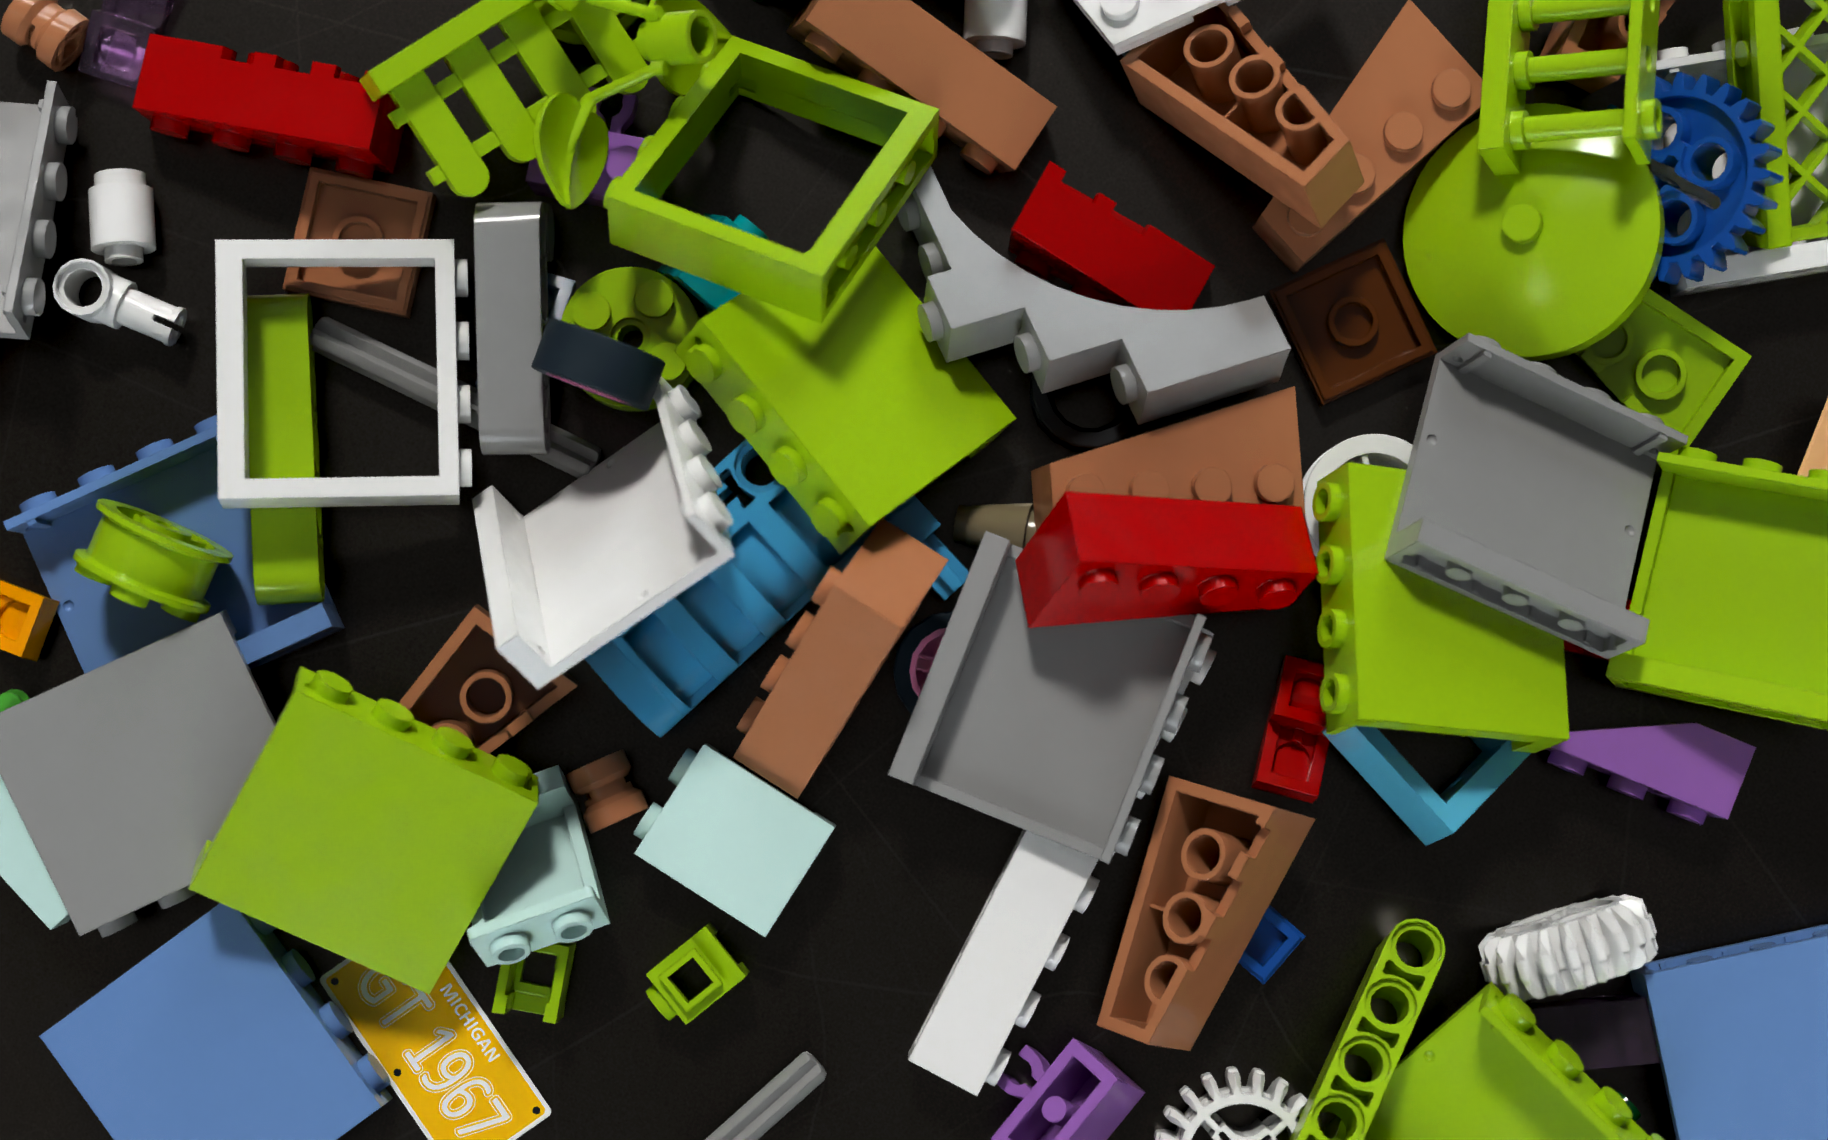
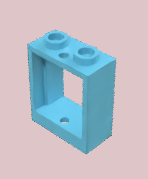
[1321,726,1531,846]

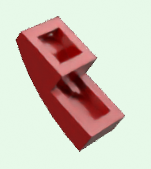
[1251,655,1330,804]

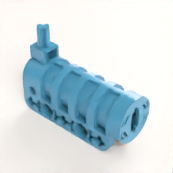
[584,439,969,738]

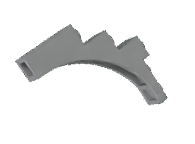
[897,166,1291,425]

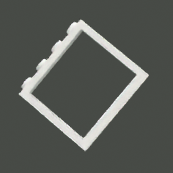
[215,239,472,509]

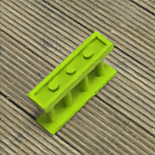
[1477,0,1663,176]

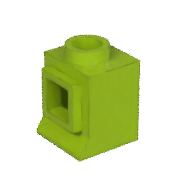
[645,922,750,1025]
[492,942,576,1024]

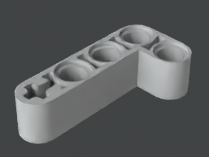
[474,202,555,455]

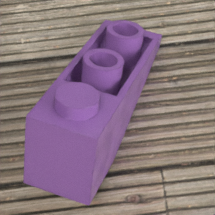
[1545,722,1756,825]

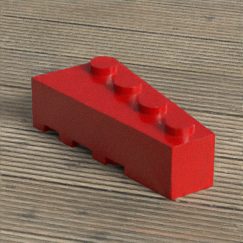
[132,33,405,179]
[1015,491,1319,628]

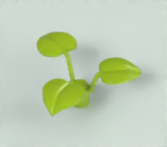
[533,0,732,209]

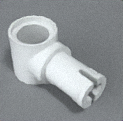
[52,258,187,347]

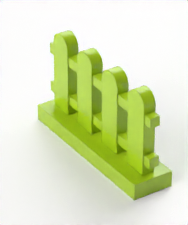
[359,0,649,198]

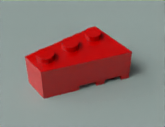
[1008,161,1215,310]

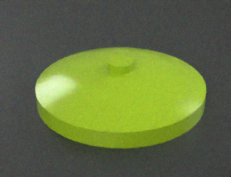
[1403,103,1665,361]

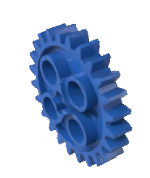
[1607,72,1783,285]

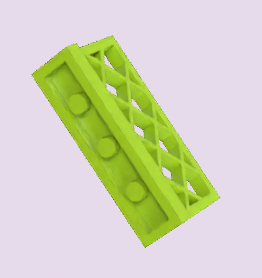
[1722,0,1828,249]

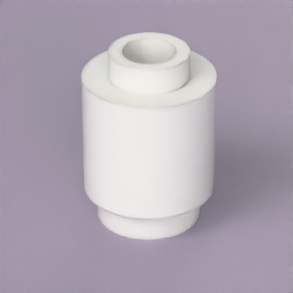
[963,0,1028,60]
[88,168,156,266]

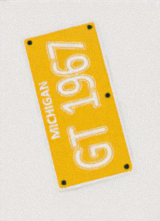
[320,959,551,1140]

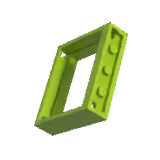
[603,35,939,324]

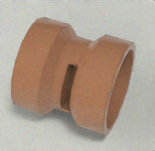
[1,0,93,72]
[565,749,649,834]

